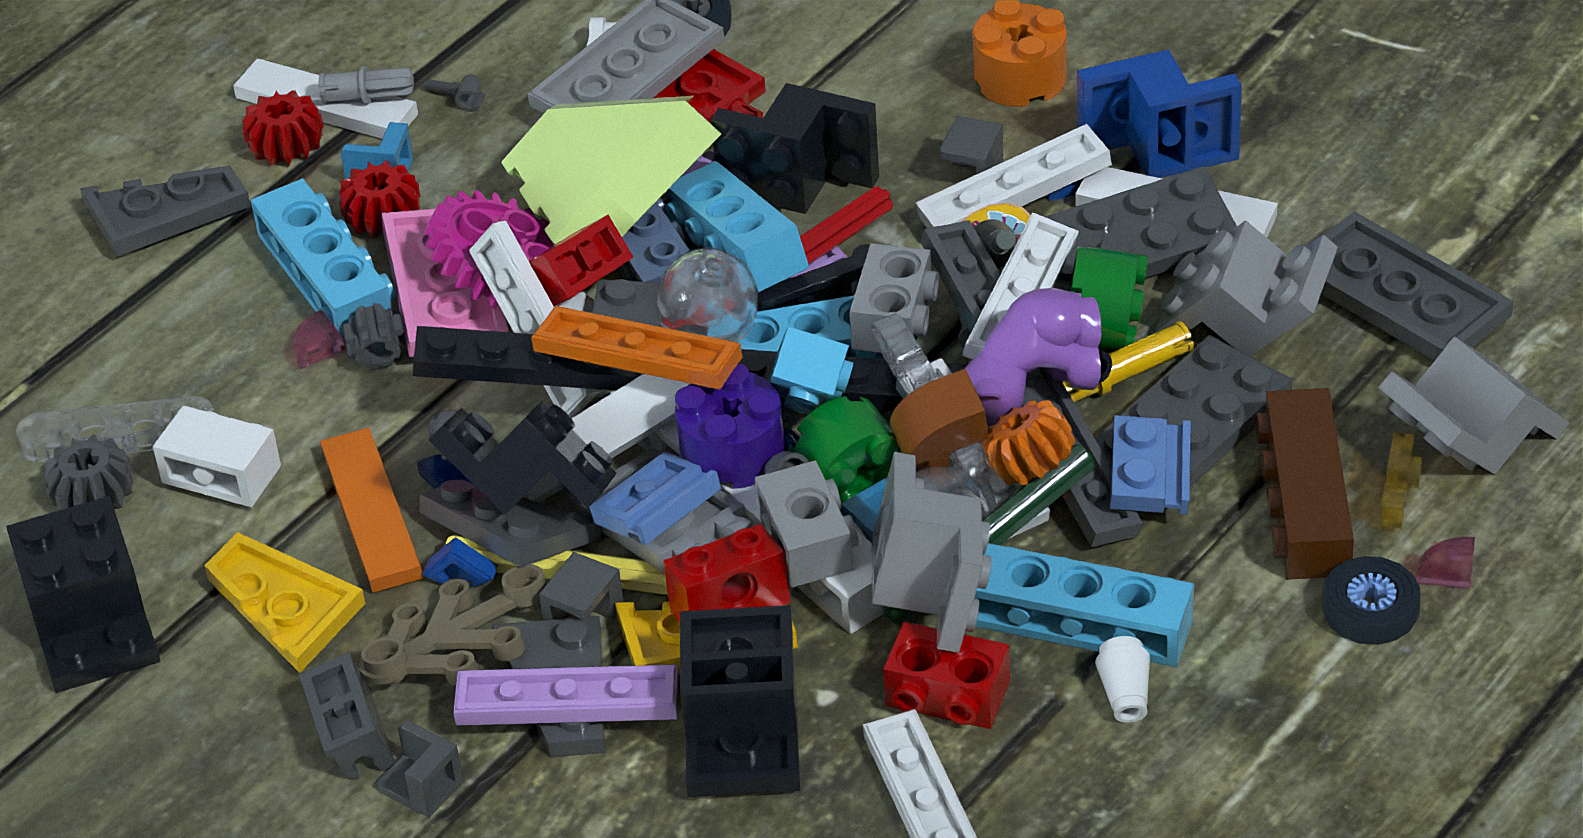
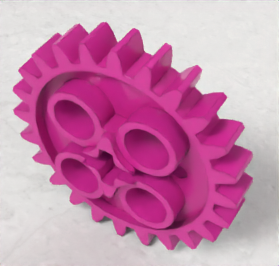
[425,190,555,309]

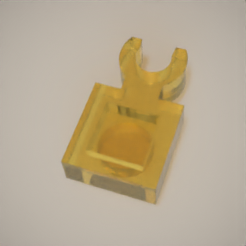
[1380,432,1423,529]

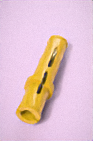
[1063,321,1194,403]

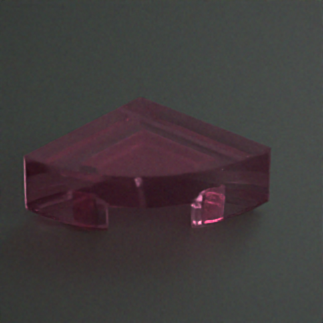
[293,310,345,369]
[1416,537,1475,588]

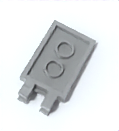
[570,448,753,573]

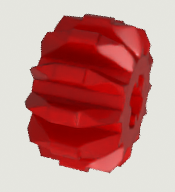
[242,90,324,166]
[339,160,421,239]

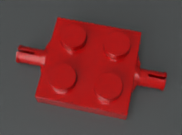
[653,49,766,124]

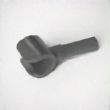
[425,74,485,112]

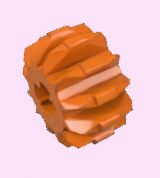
[981,400,1076,485]

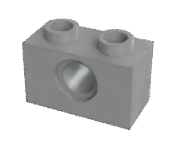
[755,460,859,588]

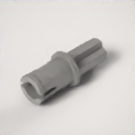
[318,66,414,103]

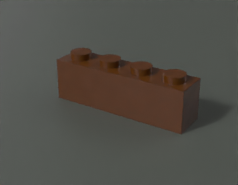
[1256,388,1354,580]

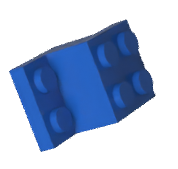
[1077,49,1242,178]

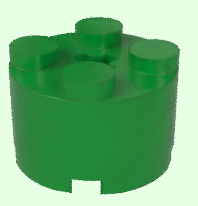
[1070,246,1148,352]
[787,396,902,514]

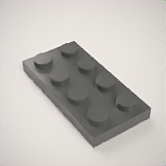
[1045,166,1237,291]
[1321,211,1513,361]
[1095,335,1292,509]

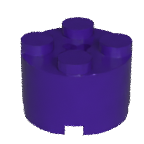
[675,363,784,489]

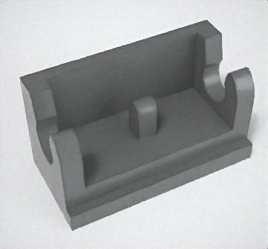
[299,652,396,779]

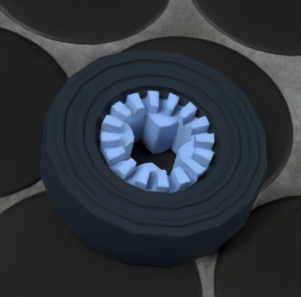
[1322,556,1421,645]

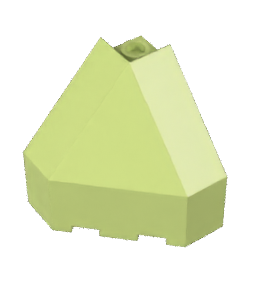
[501,96,721,244]

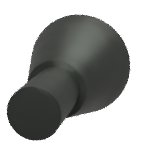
[974,219,1017,269]

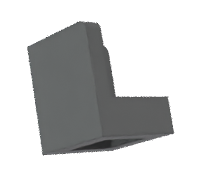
[940,116,1004,175]
[539,552,624,620]
[378,720,463,818]

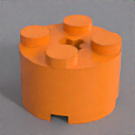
[972,0,1067,107]

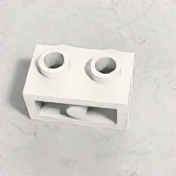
[153,405,281,507]

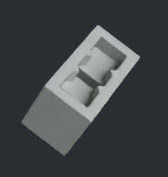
[849,243,939,356]

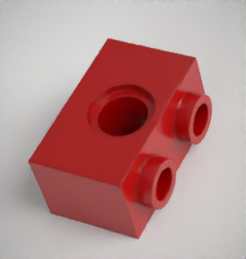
[663,524,791,623]

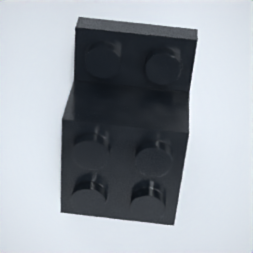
[711,83,879,214]
[428,401,617,515]
[6,496,161,693]
[680,605,800,797]

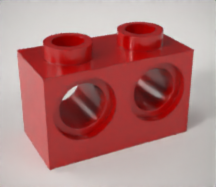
[529,214,634,306]
[883,622,1010,729]

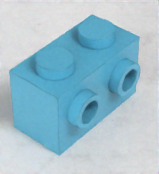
[769,326,854,414]

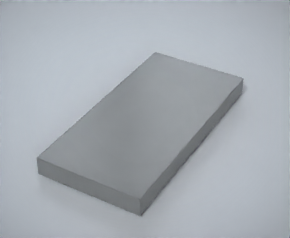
[527,0,725,113]

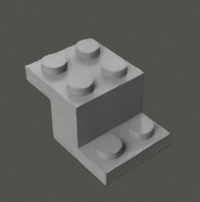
[1155,220,1338,356]
[1378,336,1570,474]
[872,452,991,653]

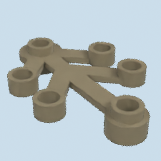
[359,564,547,686]

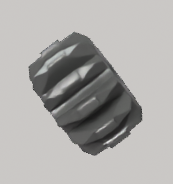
[44,434,133,510]

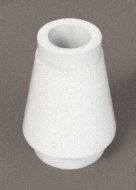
[1095,636,1150,723]

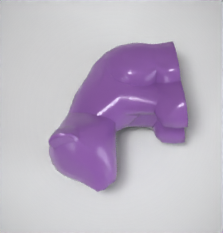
[964,288,1102,427]

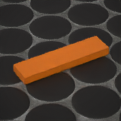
[531,306,743,390]
[320,427,423,593]

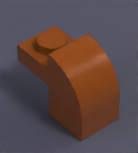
[890,369,989,488]

